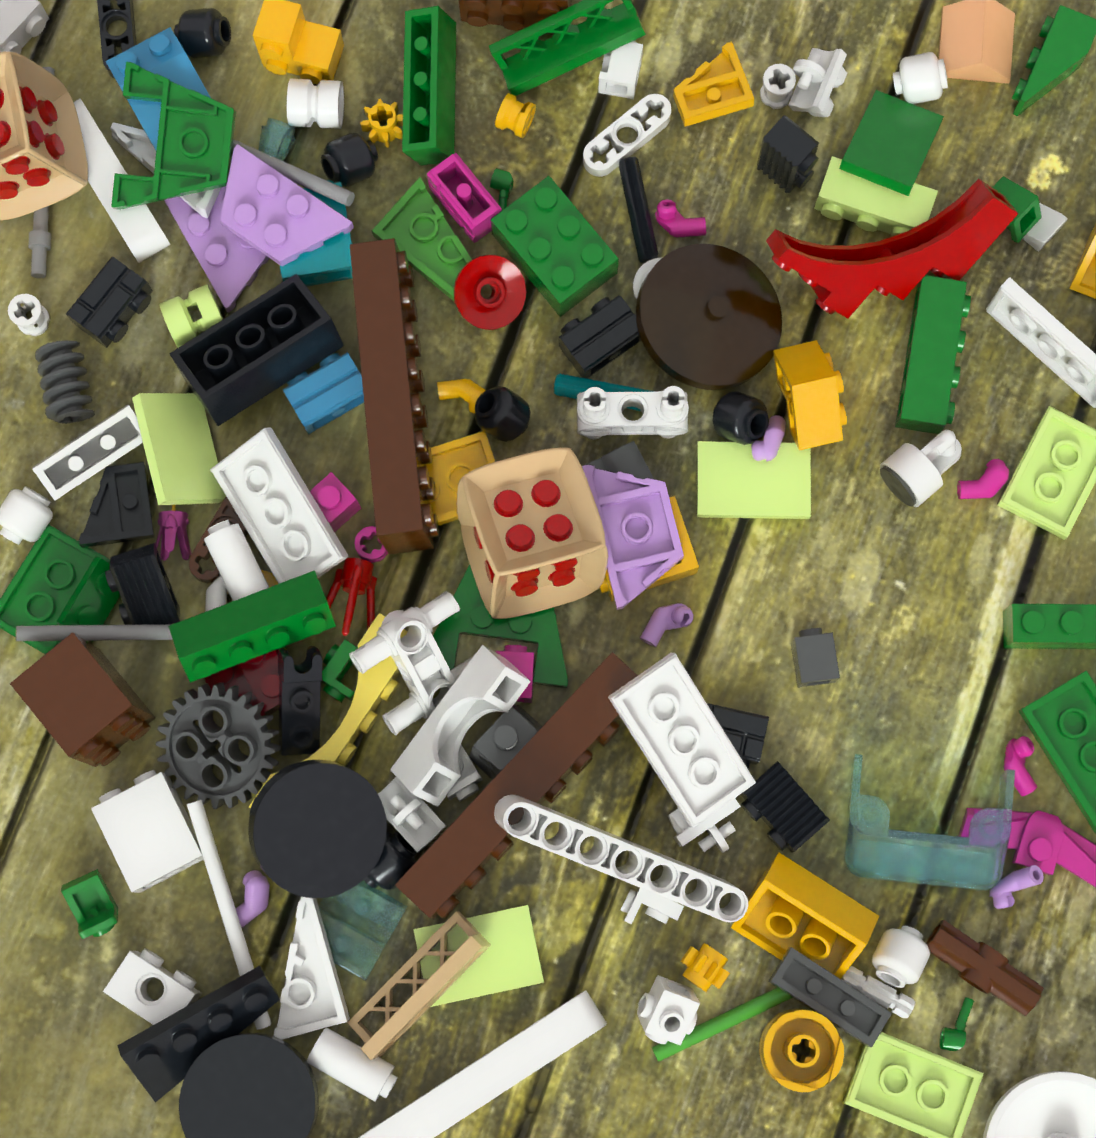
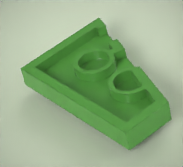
[372,177,472,302]

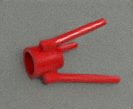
[326,558,377,636]

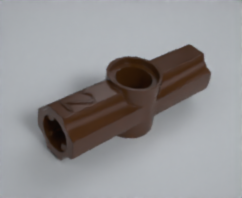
[926,920,1044,1016]

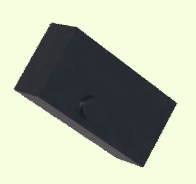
[169,274,344,426]

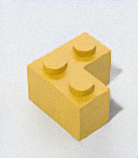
[252,0,344,84]
[773,340,847,450]

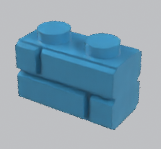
[282,352,364,434]

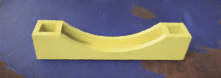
[249,613,408,808]

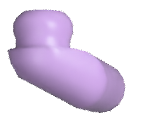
[751,415,786,462]
[640,603,693,647]
[989,865,1044,909]
[236,870,270,928]

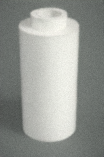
[204,520,269,601]
[306,1028,398,1102]

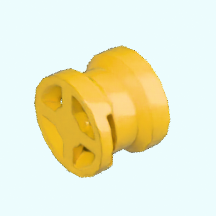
[495,93,536,138]

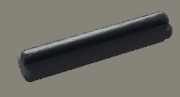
[619,157,658,263]

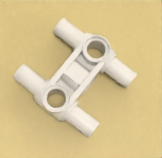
[577,386,689,440]
[349,591,476,735]

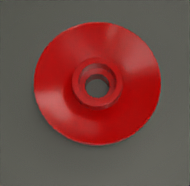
[454,255,526,330]

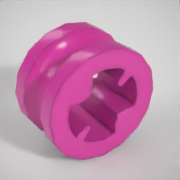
[354,526,388,563]

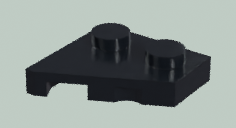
[79,462,155,548]

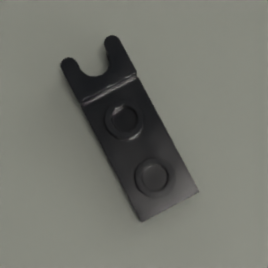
[278,646,322,756]

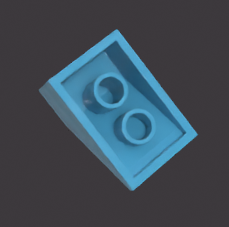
[106,27,211,150]

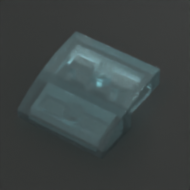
[319,881,408,981]

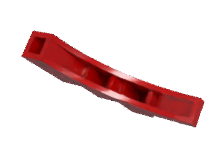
[766,179,1019,319]

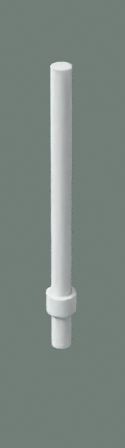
[187,799,271,1030]

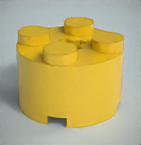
[759,1008,844,1092]

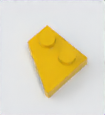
[673,41,754,127]

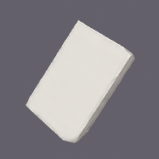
[1022,203,1068,252]

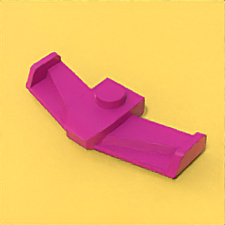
[956,808,1096,888]

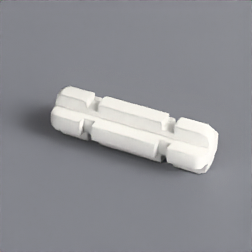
[841,966,915,1018]

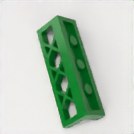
[489,0,646,96]

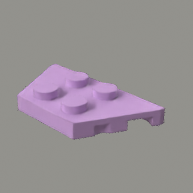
[220,144,354,266]
[164,186,270,313]
[582,465,684,610]

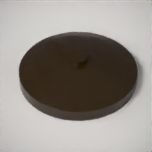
[636,244,782,390]

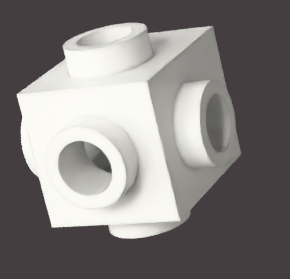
[637,975,700,1046]

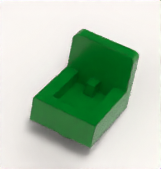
[322,639,358,703]
[61,869,118,939]

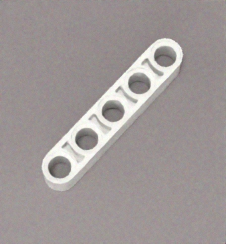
[74,98,170,263]

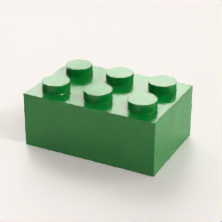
[491,176,619,317]

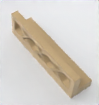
[347,911,491,1060]

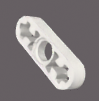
[583,94,671,177]

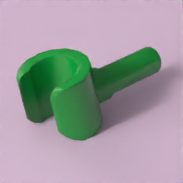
[490,168,514,210]
[939,997,974,1051]

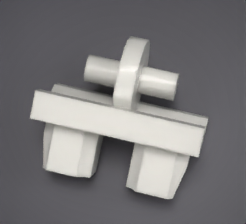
[788,48,847,117]
[378,777,447,853]
[668,798,741,853]

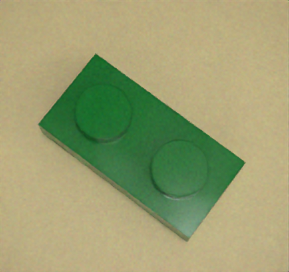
[56,556,120,642]

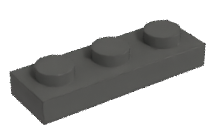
[769,947,892,1047]

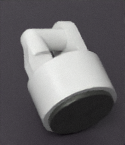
[880,430,962,507]

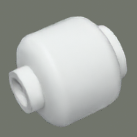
[893,52,948,104]
[0,486,53,545]
[872,926,930,988]

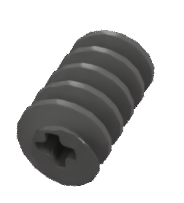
[35,340,95,424]

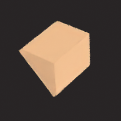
[938,0,1015,84]

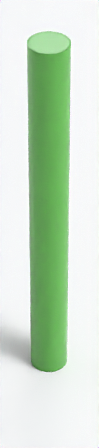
[652,987,793,1062]

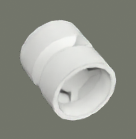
[287,78,344,129]

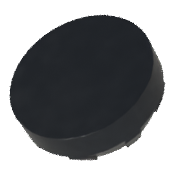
[248,760,387,898]
[179,1033,319,1138]

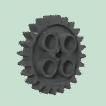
[156,682,281,809]

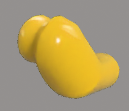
[437,379,486,414]

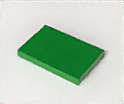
[839,90,944,196]
[0,524,110,654]

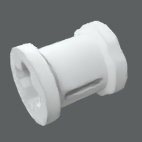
[760,64,796,109]
[8,294,50,336]

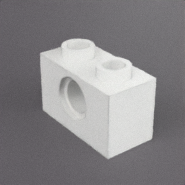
[103,948,202,1025]

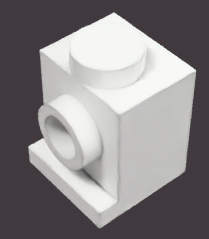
[598,40,643,100]

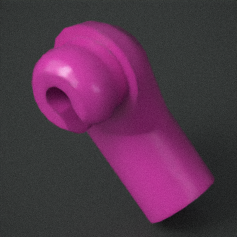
[655,199,706,238]
[957,459,1009,499]
[1003,736,1037,796]

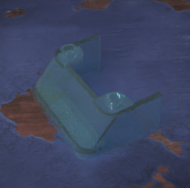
[844,754,1015,891]

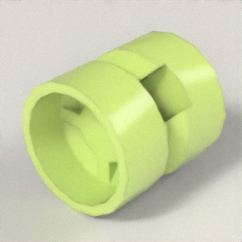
[159,284,223,348]

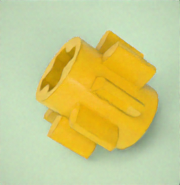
[360,98,403,148]
[680,943,730,992]

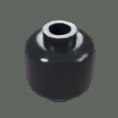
[174,8,231,58]
[321,133,378,187]
[475,386,531,442]
[712,391,769,445]
[364,832,417,890]

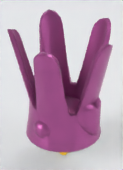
[155,505,192,561]

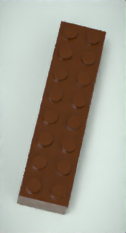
[350,238,439,555]
[395,652,638,920]

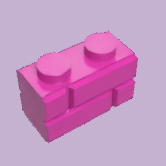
[427,153,502,243]

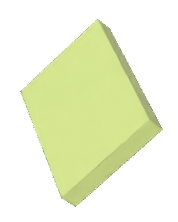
[132,393,226,505]
[997,406,1096,540]
[697,441,811,519]
[413,905,544,1007]
[843,1032,984,1138]

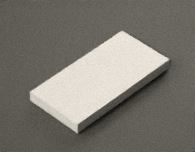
[986,277,1096,408]
[210,427,349,584]
[608,652,756,828]

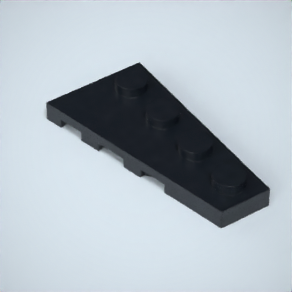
[117,966,280,1103]

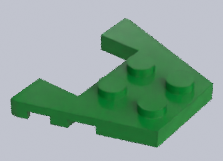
[111,62,236,210]
[433,564,568,688]

